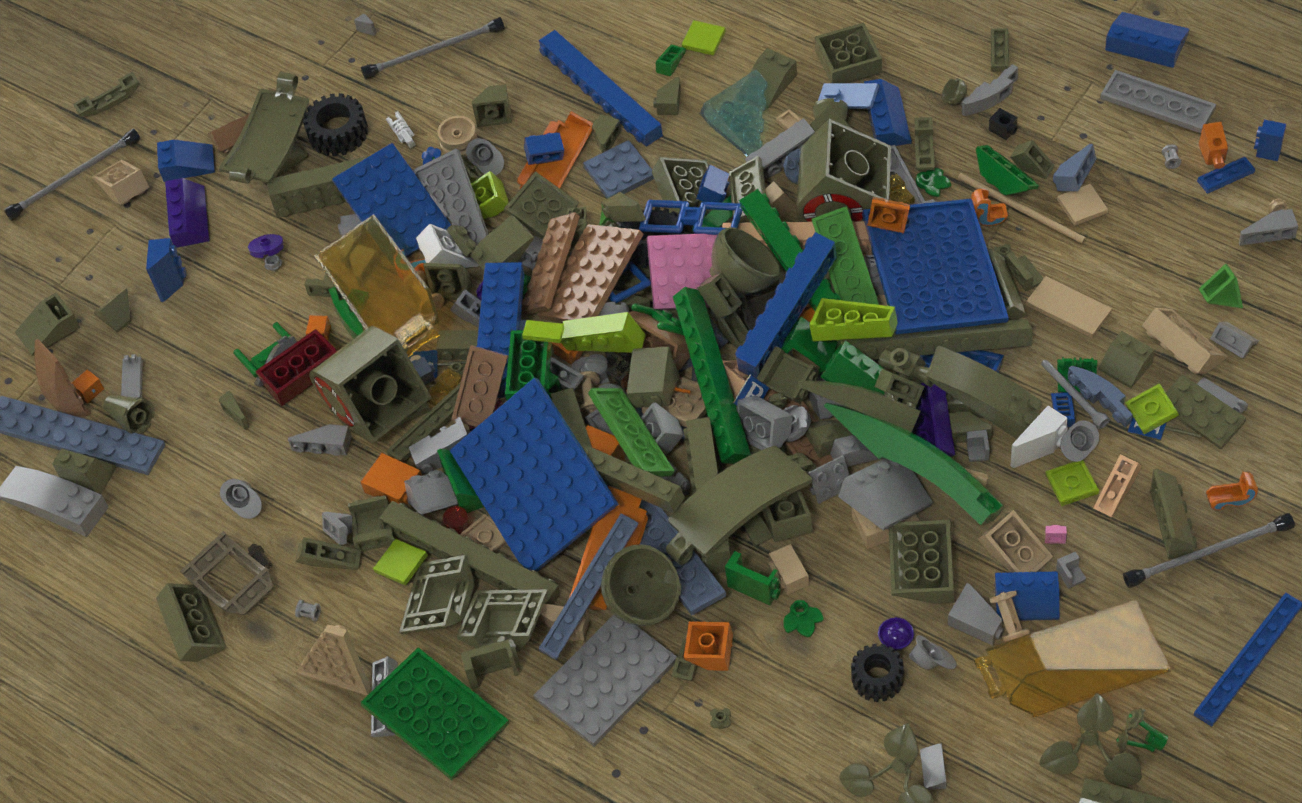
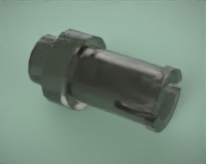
[248,544,273,570]

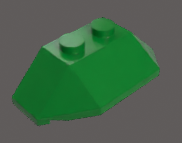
[976,145,1039,195]

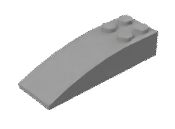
[0,466,108,537]

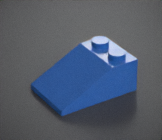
[157,140,215,182]

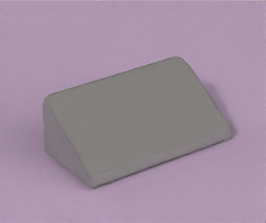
[920,743,946,790]

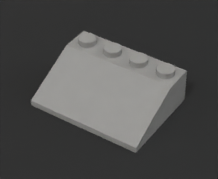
[838,458,933,530]

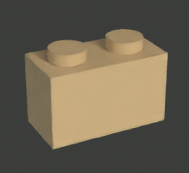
[767,544,809,595]

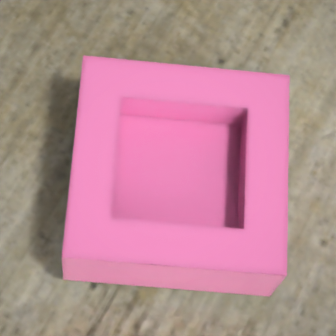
[1045,525,1067,544]

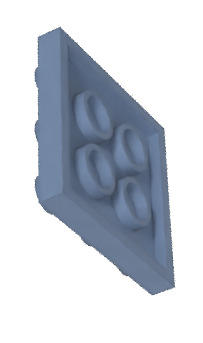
[583,140,654,199]

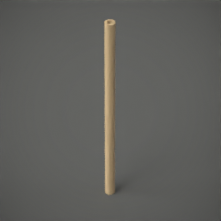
[958,173,1086,244]

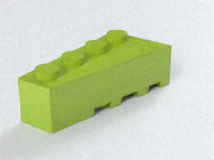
[809,298,898,341]
[561,312,646,353]

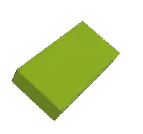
[522,320,565,343]

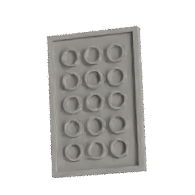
[533,615,677,747]

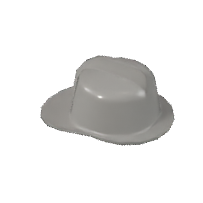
[466,138,504,175]
[571,354,615,384]
[1060,420,1099,462]
[220,479,262,519]
[909,635,956,670]

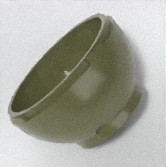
[709,227,781,298]
[601,544,681,626]

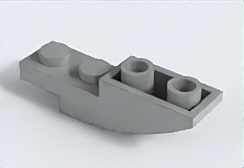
[962,64,1018,116]

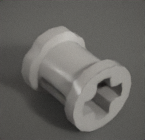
[1161,144,1182,169]
[295,600,321,621]

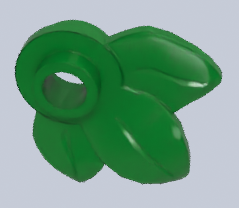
[916,168,952,197]
[783,600,824,637]

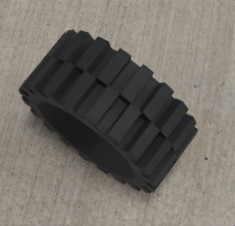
[303,93,368,157]
[620,207,685,268]

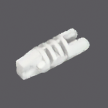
[386,111,416,149]

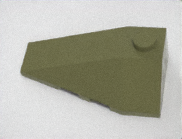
[805,420,853,458]

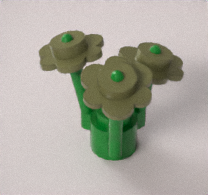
[1116,708,1168,753]

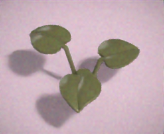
[1039,693,1142,786]
[839,723,934,803]

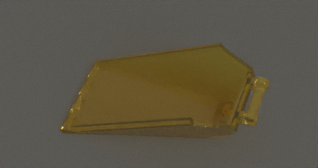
[314,214,439,357]
[974,600,1171,718]

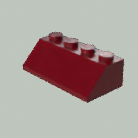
[255,329,337,406]

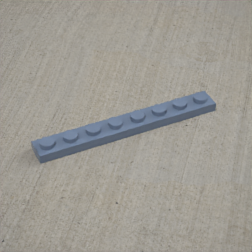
[539,513,638,661]

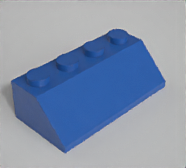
[864,79,912,146]

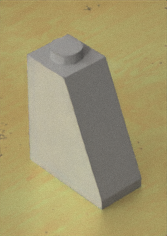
[948,583,1004,646]

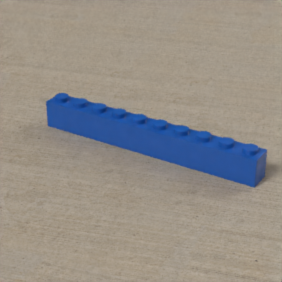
[539,30,663,147]

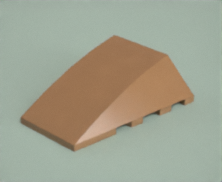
[35,339,91,416]

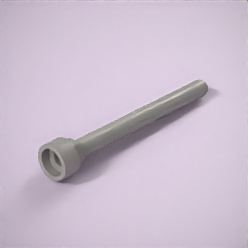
[1041,360,1110,430]

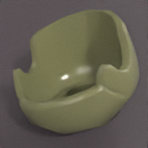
[941,78,967,105]

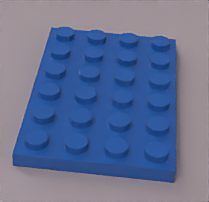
[332,143,451,266]

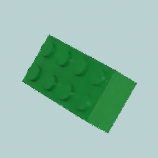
[505,330,552,401]

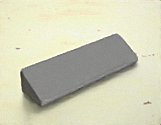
[371,656,398,737]

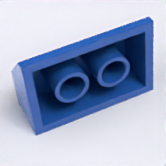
[146,238,186,302]
[994,571,1060,621]

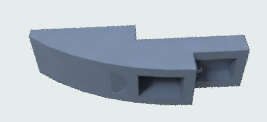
[1068,366,1133,427]

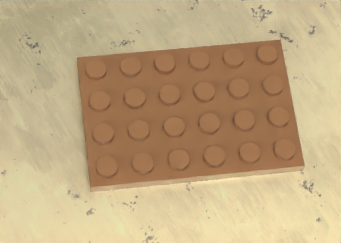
[537,224,644,322]

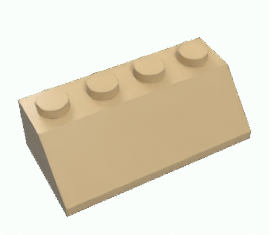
[1142,308,1228,374]

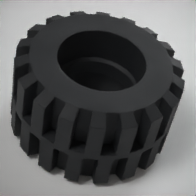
[851,643,904,702]

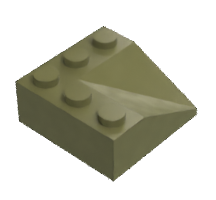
[815,22,882,83]

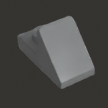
[322,512,352,545]

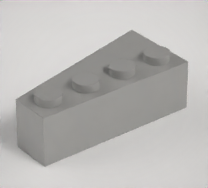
[745,118,815,180]

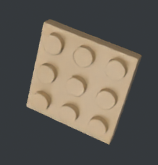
[642,377,707,427]

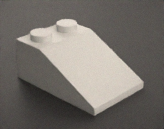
[416,224,479,268]
[1010,406,1068,468]

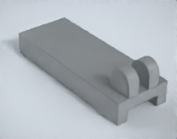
[121,354,143,398]
[1197,377,1248,414]

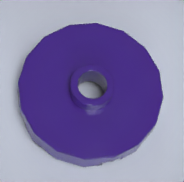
[248,234,284,258]

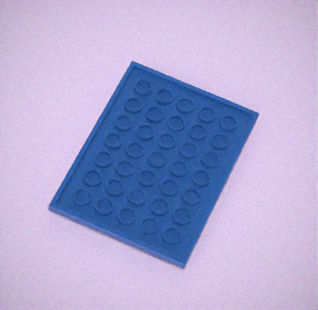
[862,199,1009,334]
[450,378,619,572]

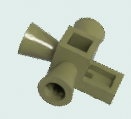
[879,348,934,387]

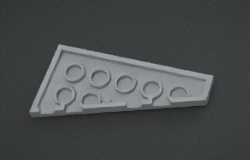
[412,149,488,245]

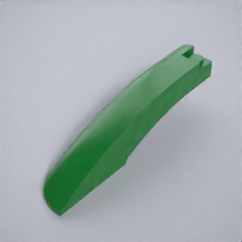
[824,403,1004,525]

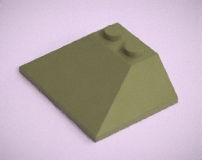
[399,555,474,634]
[456,589,549,652]

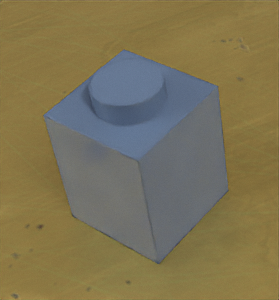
[412,357,436,385]

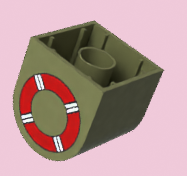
[796,119,891,222]
[310,326,432,443]

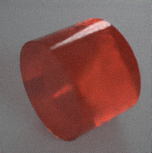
[443,506,470,534]

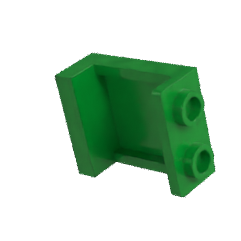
[781,317,838,375]
[725,551,781,606]

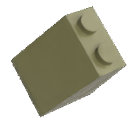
[627,347,679,408]
[52,448,117,494]

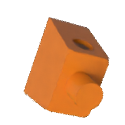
[1199,122,1228,169]

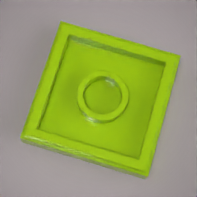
[681,20,726,56]
[1125,383,1179,435]
[1045,460,1099,506]
[373,539,428,586]

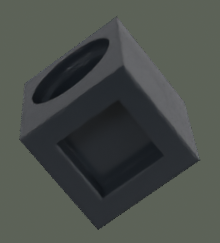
[989,108,1018,140]

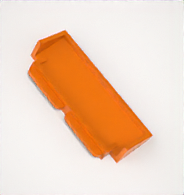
[517,111,593,189]
[569,486,648,610]

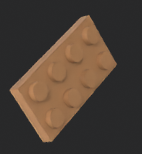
[451,345,509,427]

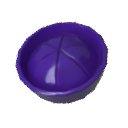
[878,617,914,651]

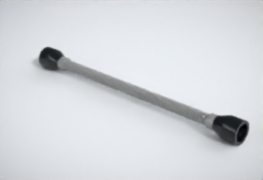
[360,17,505,80]
[4,128,141,221]
[1123,513,1295,588]

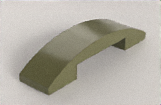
[73,72,140,117]
[914,117,935,171]

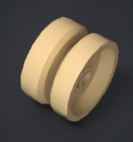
[437,115,478,156]

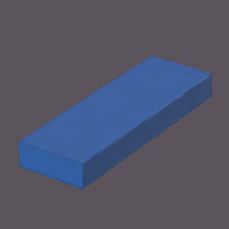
[1197,157,1255,194]

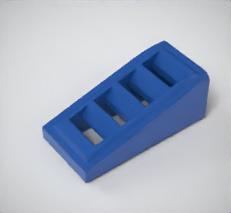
[1051,392,1075,427]

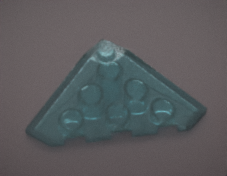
[699,70,767,157]

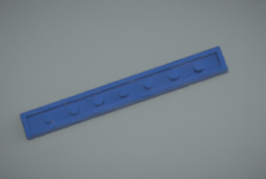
[1194,592,1302,727]

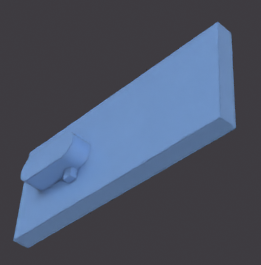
[818,83,879,109]

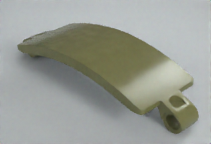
[219,71,309,184]
[666,446,816,565]

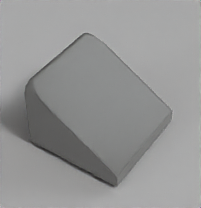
[354,14,376,36]

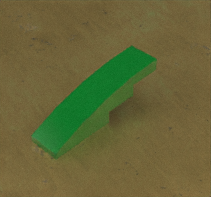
[328,287,364,339]

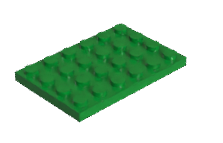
[360,647,509,781]

